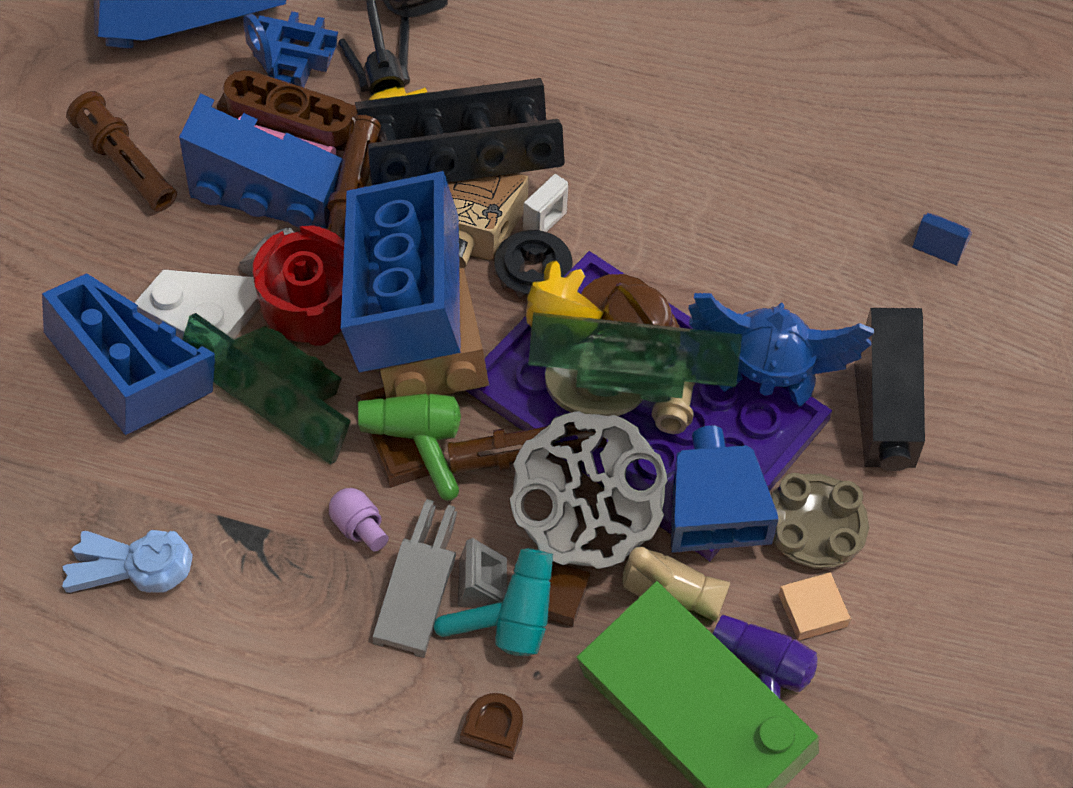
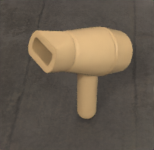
[623,547,730,622]

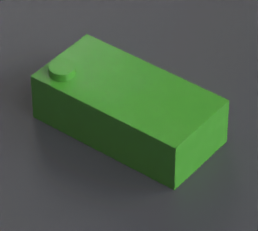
[576,581,819,788]

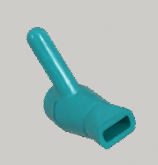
[434,548,553,656]

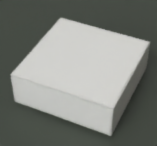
[523,174,568,232]

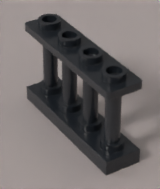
[355,78,565,186]

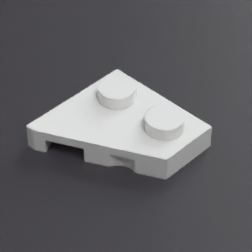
[134,270,261,360]

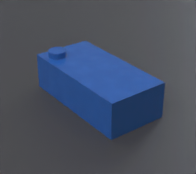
[341,171,461,372]

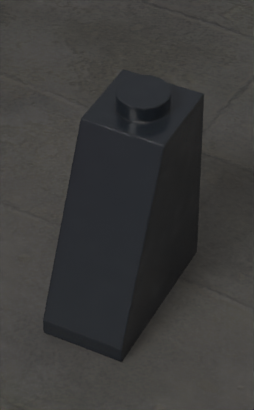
[854,308,925,471]

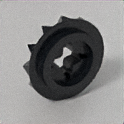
[494,230,573,299]

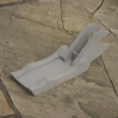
[373,499,457,658]

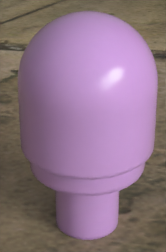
[329,488,389,551]

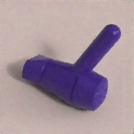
[713,615,818,698]

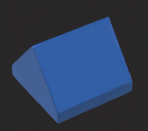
[912,213,973,266]

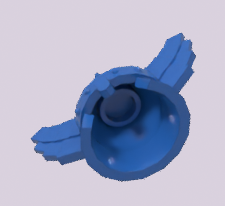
[688,293,874,407]

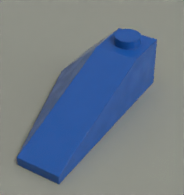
[94,0,286,48]

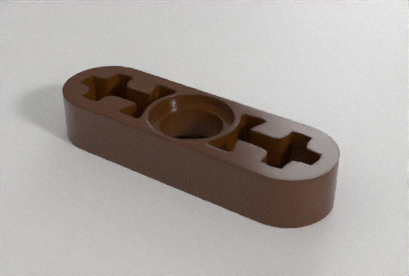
[223,70,353,147]

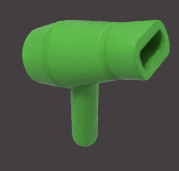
[358,393,461,501]

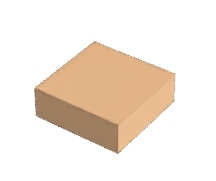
[778,572,851,641]

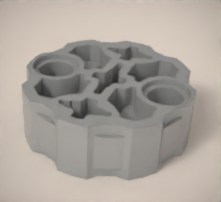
[510,411,668,569]

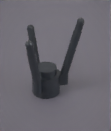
[338,0,410,95]

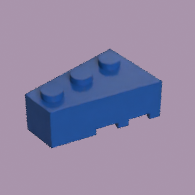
[179,93,342,229]
[42,273,215,435]

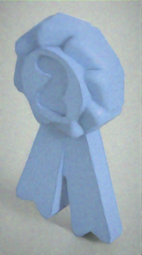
[62,530,193,593]

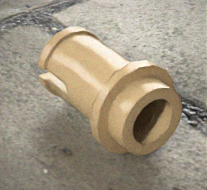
[652,365,696,434]

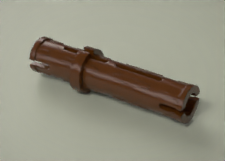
[327,115,381,240]
[447,424,607,475]

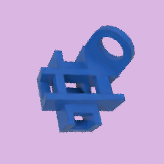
[243,11,338,88]

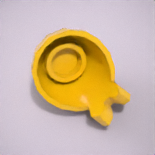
[525,261,603,344]

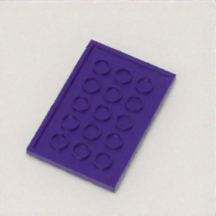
[465,251,832,561]

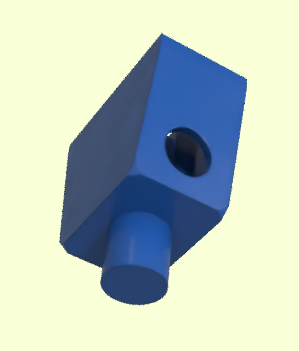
[670,426,778,553]

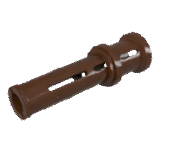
[66,91,178,212]

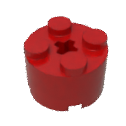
[253,225,344,346]

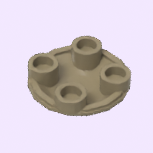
[771,473,869,569]

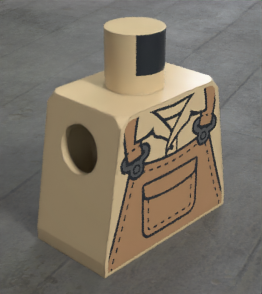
[447,173,529,269]

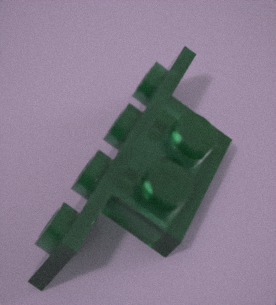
[529,312,742,402]
[182,313,351,465]

